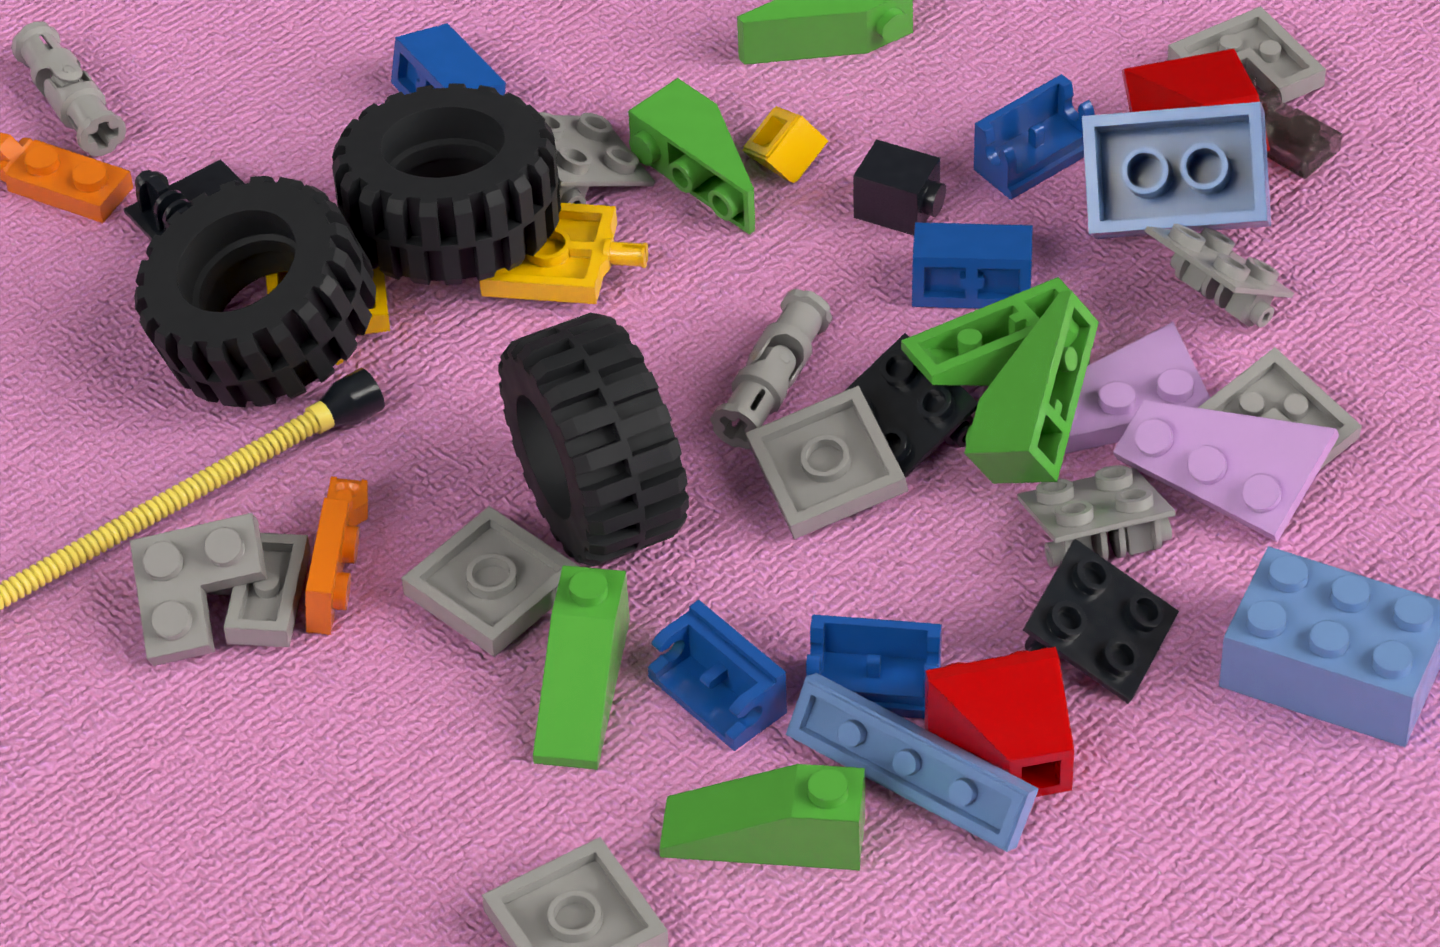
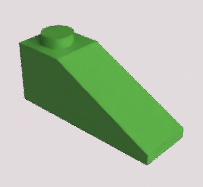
[737,0,913,65]
[901,277,1090,386]
[964,290,1099,484]
[533,565,630,770]
[659,764,865,871]

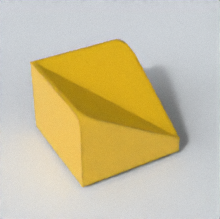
[742,106,829,183]

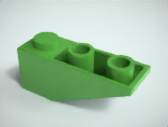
[628,78,755,235]

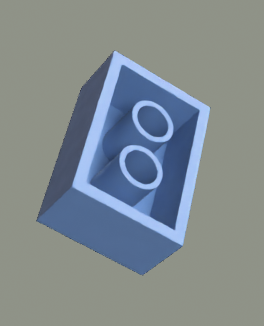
[1082,102,1271,239]
[1219,546,1440,747]

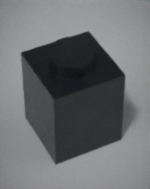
[853,139,946,236]

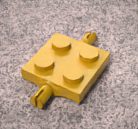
[479,203,648,304]

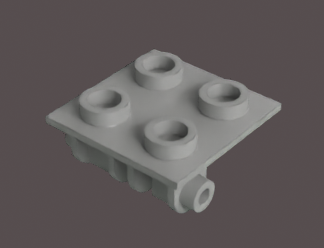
[539,112,655,204]
[1144,224,1294,328]
[1017,465,1176,567]

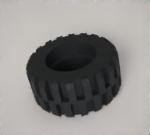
[332,83,561,285]
[134,176,376,408]
[498,312,689,566]

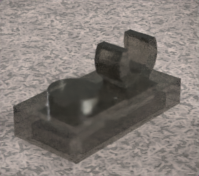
[1249,75,1342,179]

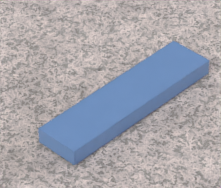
[785,673,1039,852]

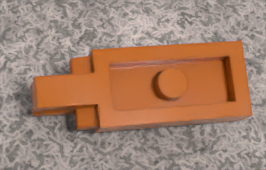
[0,132,134,223]
[305,476,368,635]

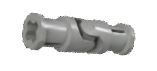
[11,21,126,156]
[710,289,832,449]

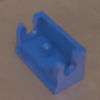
[391,23,506,95]
[974,74,1095,200]
[912,222,1033,309]
[648,600,787,751]
[806,614,942,719]

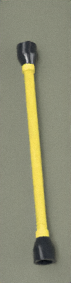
[0,368,385,610]

